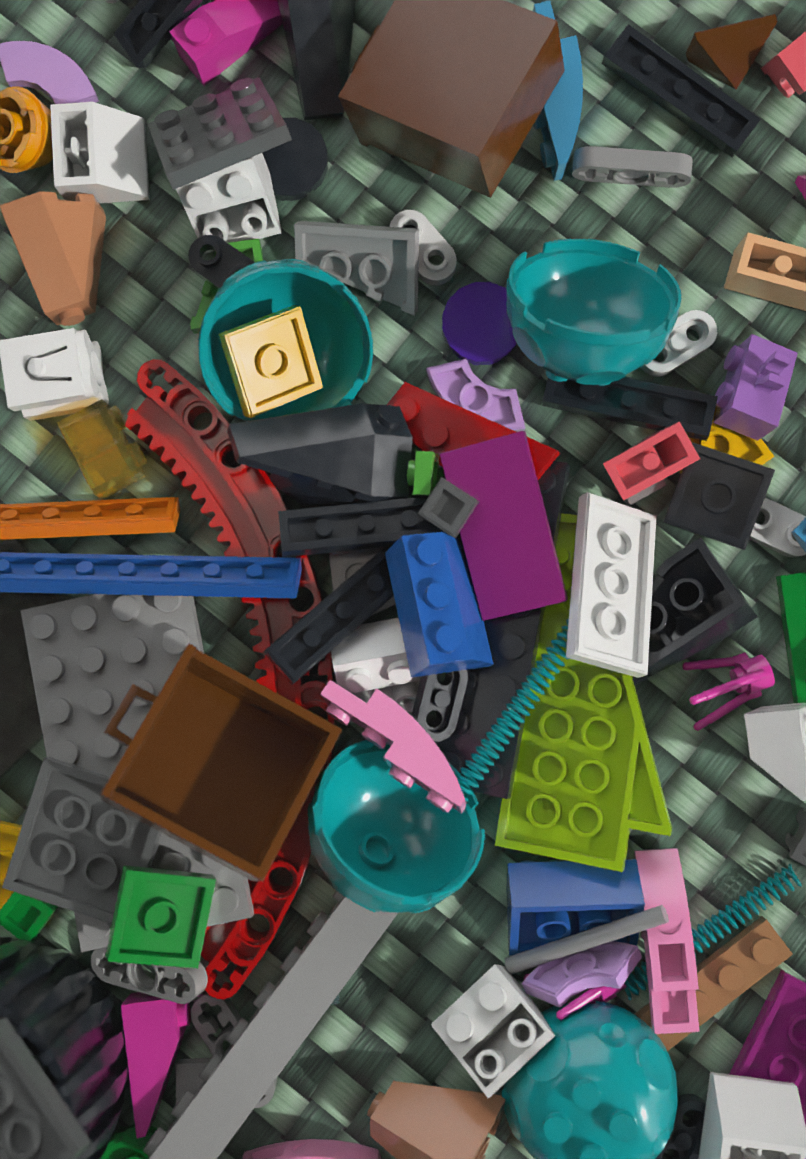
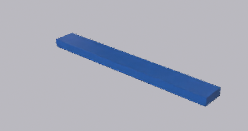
[0,552,302,598]

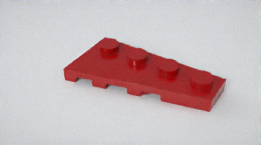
[387,382,560,480]

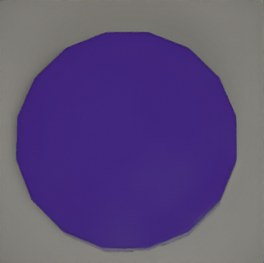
[442,282,517,365]

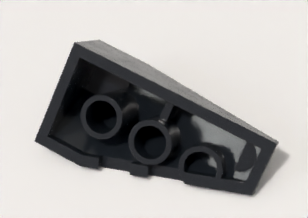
[278,0,356,120]
[227,403,412,502]
[632,537,758,685]

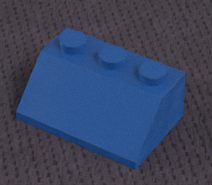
[385,532,493,678]
[506,859,645,956]

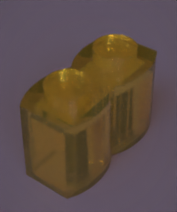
[57,399,147,499]

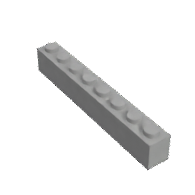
[142,891,399,1159]

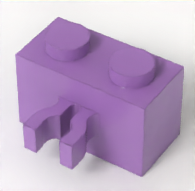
[713,334,798,441]

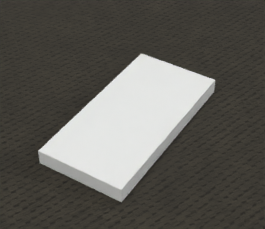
[566,492,656,678]

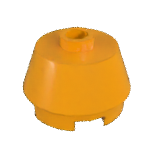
[0,86,53,173]

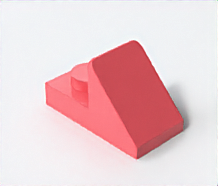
[603,421,700,501]

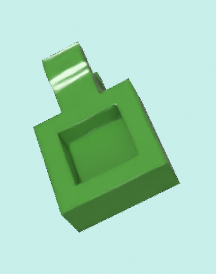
[407,451,445,496]

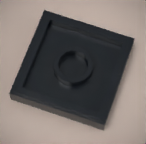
[663,443,775,550]

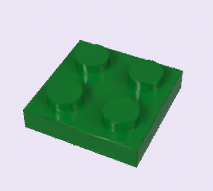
[105,865,216,968]

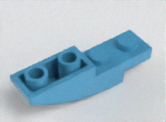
[533,0,583,181]

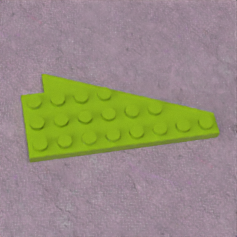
[495,513,672,872]

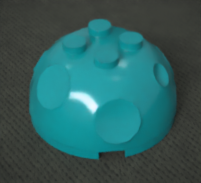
[507,239,681,386]
[198,259,373,421]
[308,740,485,913]
[502,1000,678,1159]

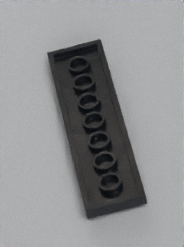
[435,461,570,799]

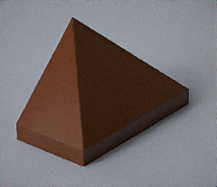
[686,14,777,89]

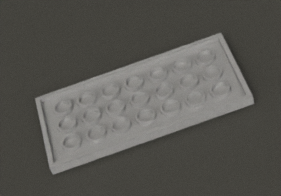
[21,594,254,952]

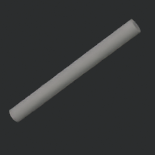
[505,905,669,975]

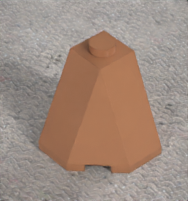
[0,191,106,326]
[367,1081,506,1159]

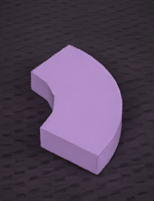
[0,41,99,104]
[426,359,525,432]
[522,942,642,1008]

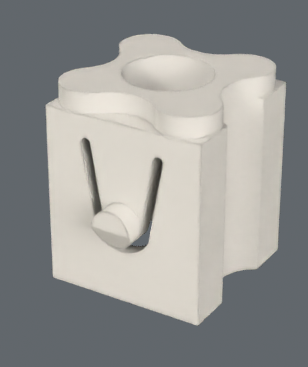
[0,328,109,421]

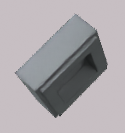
[418,477,480,538]

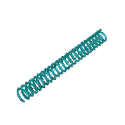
[455,619,569,802]
[624,864,802,1001]

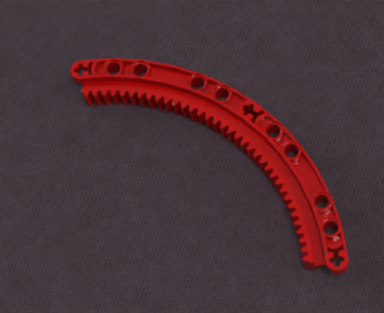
[125,359,337,1000]

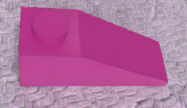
[169,0,283,86]
[121,992,191,1138]

